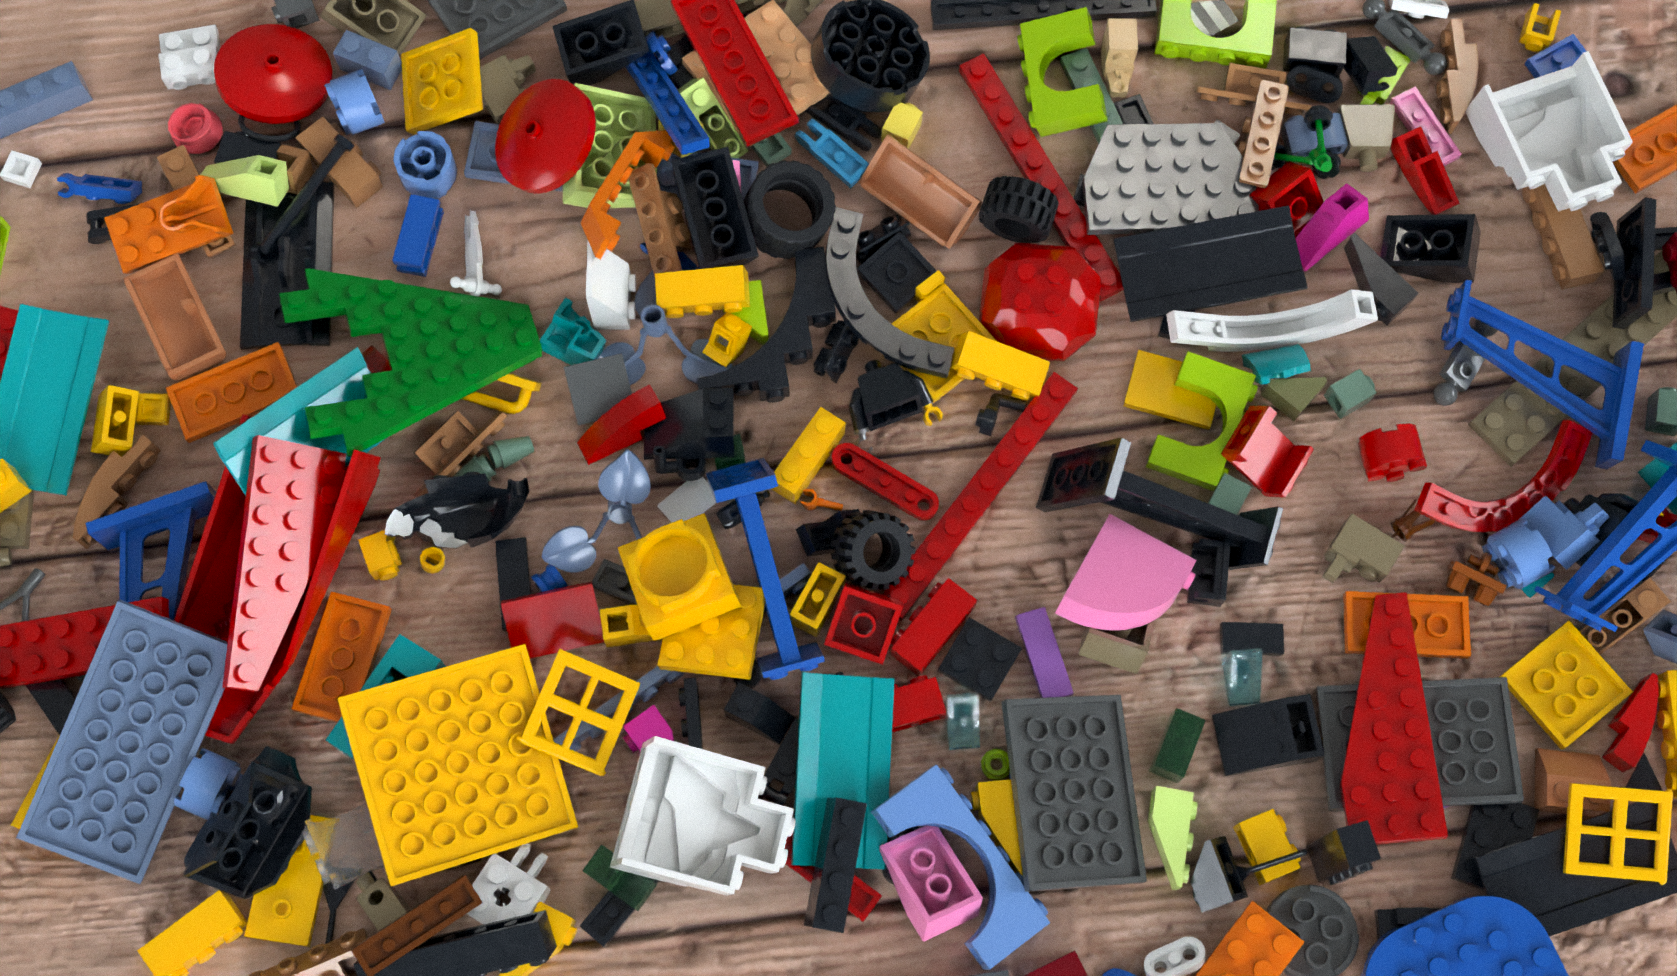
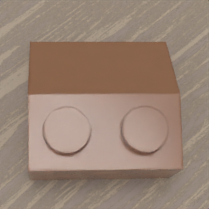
[1534,748,1611,817]

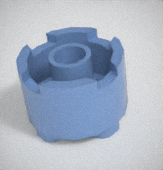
[325,69,385,135]
[393,131,457,199]
[1482,519,1555,589]
[174,748,243,820]

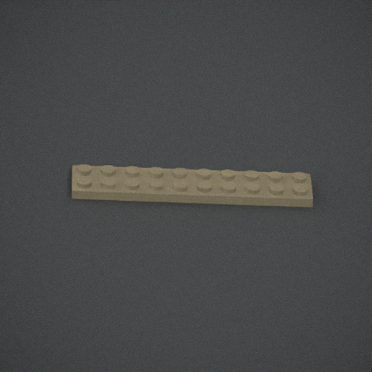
[1468,250,1677,467]

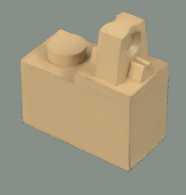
[1101,18,1138,98]

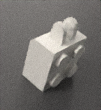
[467,843,551,924]

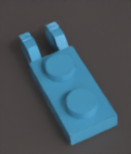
[794,118,869,189]

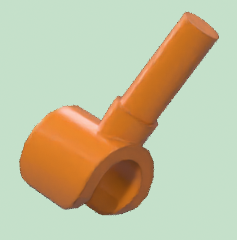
[800,489,843,511]

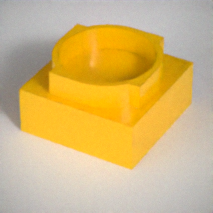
[617,513,741,641]

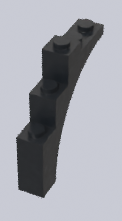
[697,246,836,403]

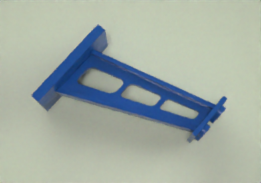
[1441,280,1644,470]
[1534,440,1677,632]
[706,457,825,680]
[85,481,216,621]

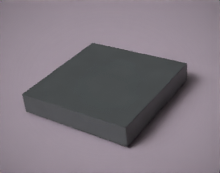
[564,353,632,425]

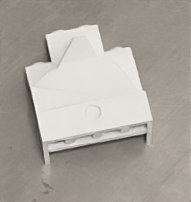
[1465,51,1633,212]
[610,736,796,896]

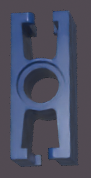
[392,194,444,277]

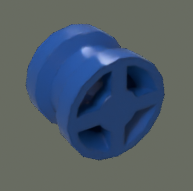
[531,564,568,592]

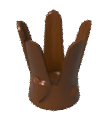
[1390,499,1436,542]

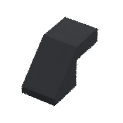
[796,509,860,557]

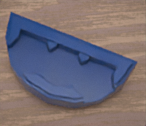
[645,31,678,76]

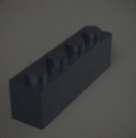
[804,797,867,933]
[1306,820,1381,885]

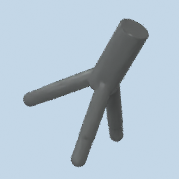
[0,568,46,622]

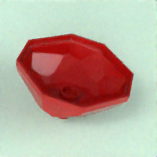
[979,242,1101,361]

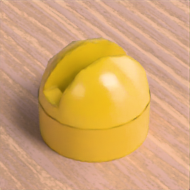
[420,547,445,574]

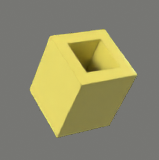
[881,102,923,149]

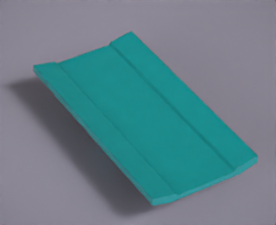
[0,304,109,496]
[213,347,388,496]
[791,672,895,870]

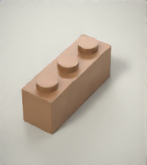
[296,116,383,208]

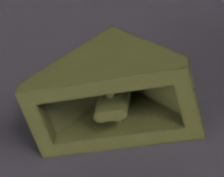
[1261,377,1327,421]

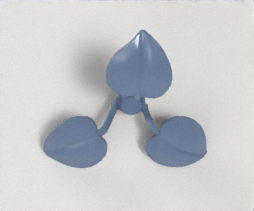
[598,270,733,385]
[542,449,651,573]

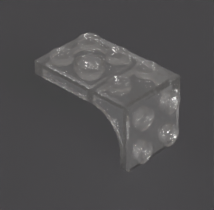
[301,803,384,890]

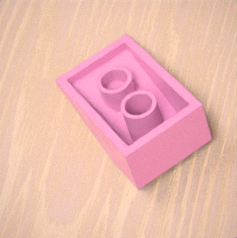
[879,826,983,942]

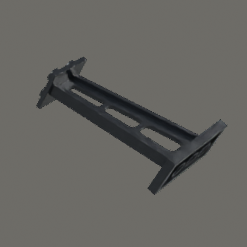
[1612,197,1677,329]
[1036,437,1283,570]

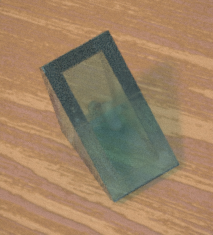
[1222,648,1263,706]
[944,692,980,750]

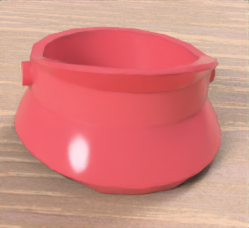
[168,103,223,154]

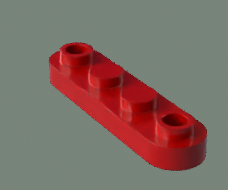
[832,443,939,521]

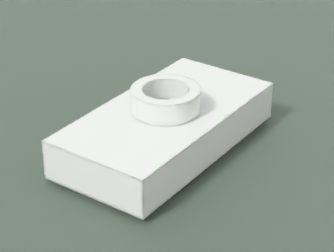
[1388,0,1449,19]

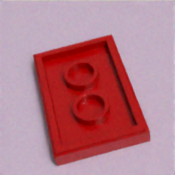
[501,581,604,659]

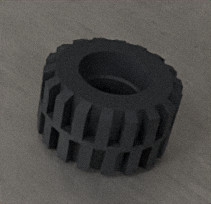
[979,176,1059,244]
[831,510,916,590]

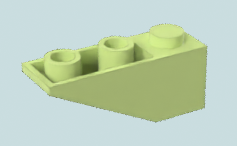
[677,77,748,159]
[200,155,289,207]
[1147,786,1198,890]

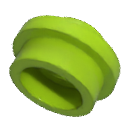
[981,749,1010,780]

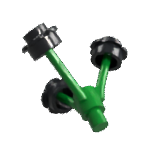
[1271,105,1341,179]

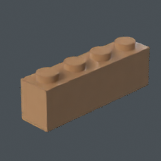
[1522,183,1604,290]

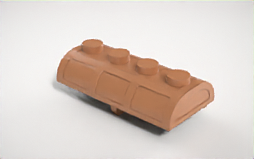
[858,134,982,249]
[123,253,226,380]

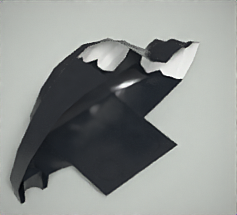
[385,472,530,549]

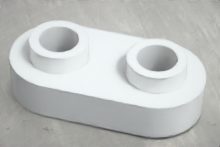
[1144,937,1206,976]

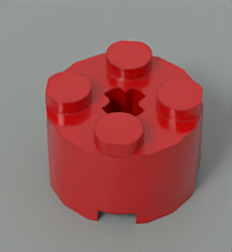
[1358,423,1427,482]

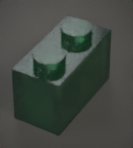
[1149,708,1206,783]

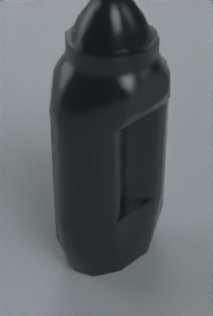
[716,491,770,529]

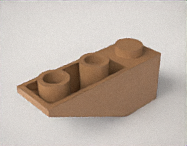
[1579,576,1671,655]

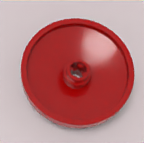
[214,24,332,124]
[495,79,596,194]

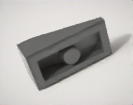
[592,559,637,605]

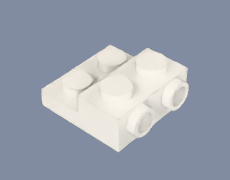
[158,25,221,90]

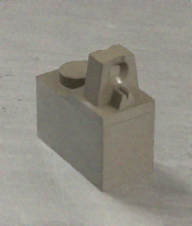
[480,55,536,124]
[1322,514,1405,583]

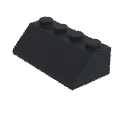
[671,147,759,269]

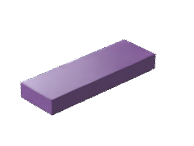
[1015,607,1074,698]

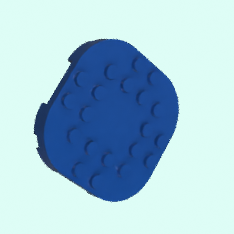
[1361,896,1569,976]

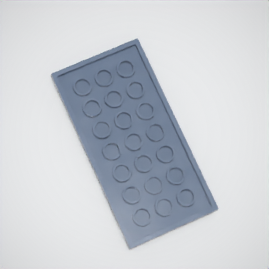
[16,600,228,884]

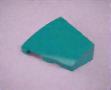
[540,297,607,365]
[1242,344,1311,385]

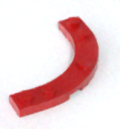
[1414,420,1593,532]

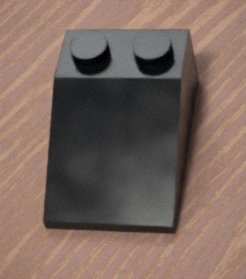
[552,0,649,86]
[1380,214,1481,283]
[644,388,735,460]

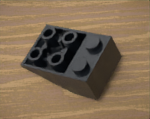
[1212,694,1324,776]

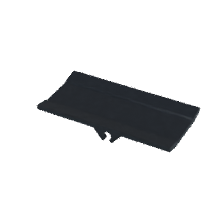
[240,181,334,350]
[1114,205,1308,322]
[1475,802,1677,937]

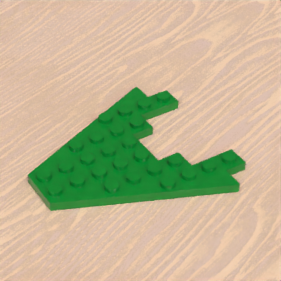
[279,268,542,457]

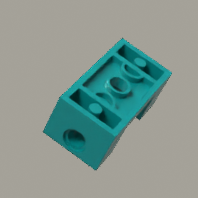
[326,634,446,760]

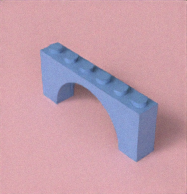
[871,764,1050,970]

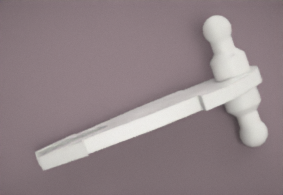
[450,210,502,296]

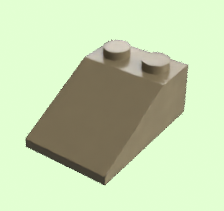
[319,0,427,57]
[1078,620,1155,674]

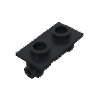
[856,215,911,264]
[813,320,859,383]

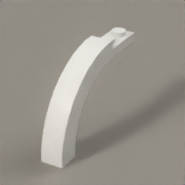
[1166,289,1378,352]

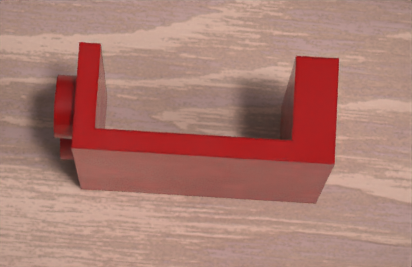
[1221,406,1314,498]

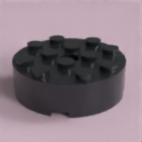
[811,0,930,112]

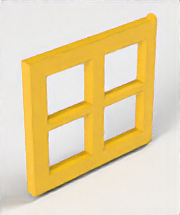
[517,649,641,776]
[1563,783,1673,885]

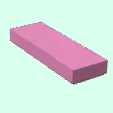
[1389,86,1462,166]

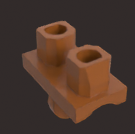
[1446,552,1507,606]

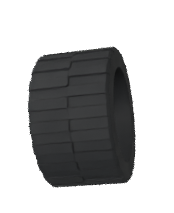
[743,160,836,259]

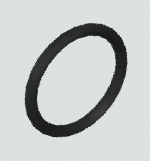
[238,115,301,142]

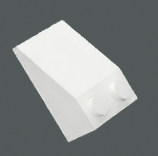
[586,240,636,330]

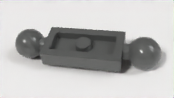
[1362,0,1447,75]
[1433,320,1498,406]

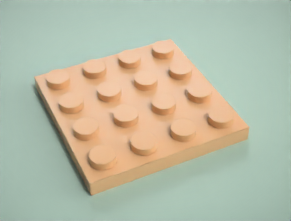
[682,0,830,147]

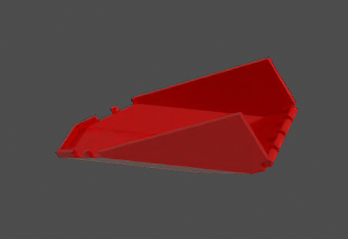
[174,414,381,744]

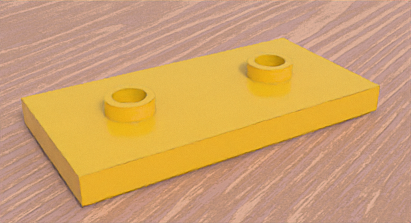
[244,815,338,947]

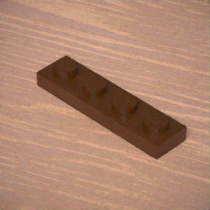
[351,875,483,976]

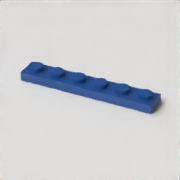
[625,47,710,155]

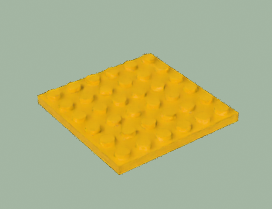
[337,644,578,887]

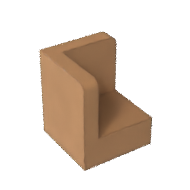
[277,144,313,195]

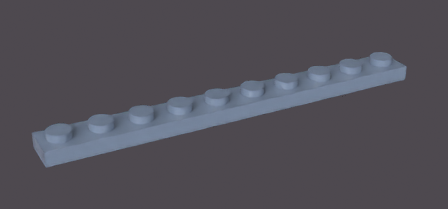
[553,563,811,752]

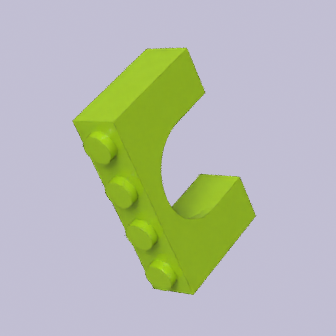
[1154,0,1277,69]
[1017,7,1108,137]
[1145,351,1258,491]

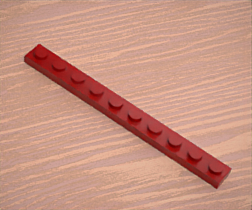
[959,54,1123,302]
[882,372,1078,621]

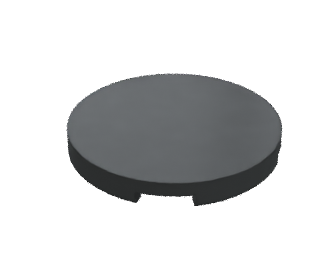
[1266,884,1359,976]

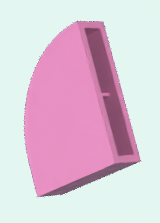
[1055,514,1196,630]

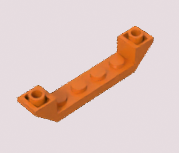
[580,130,676,260]

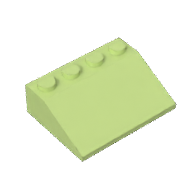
[563,83,657,208]

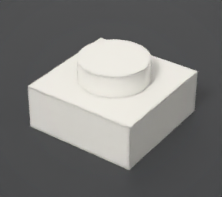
[0,150,42,188]

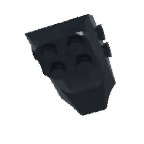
[183,746,312,899]

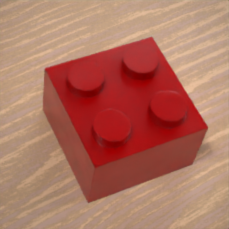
[824,582,903,665]

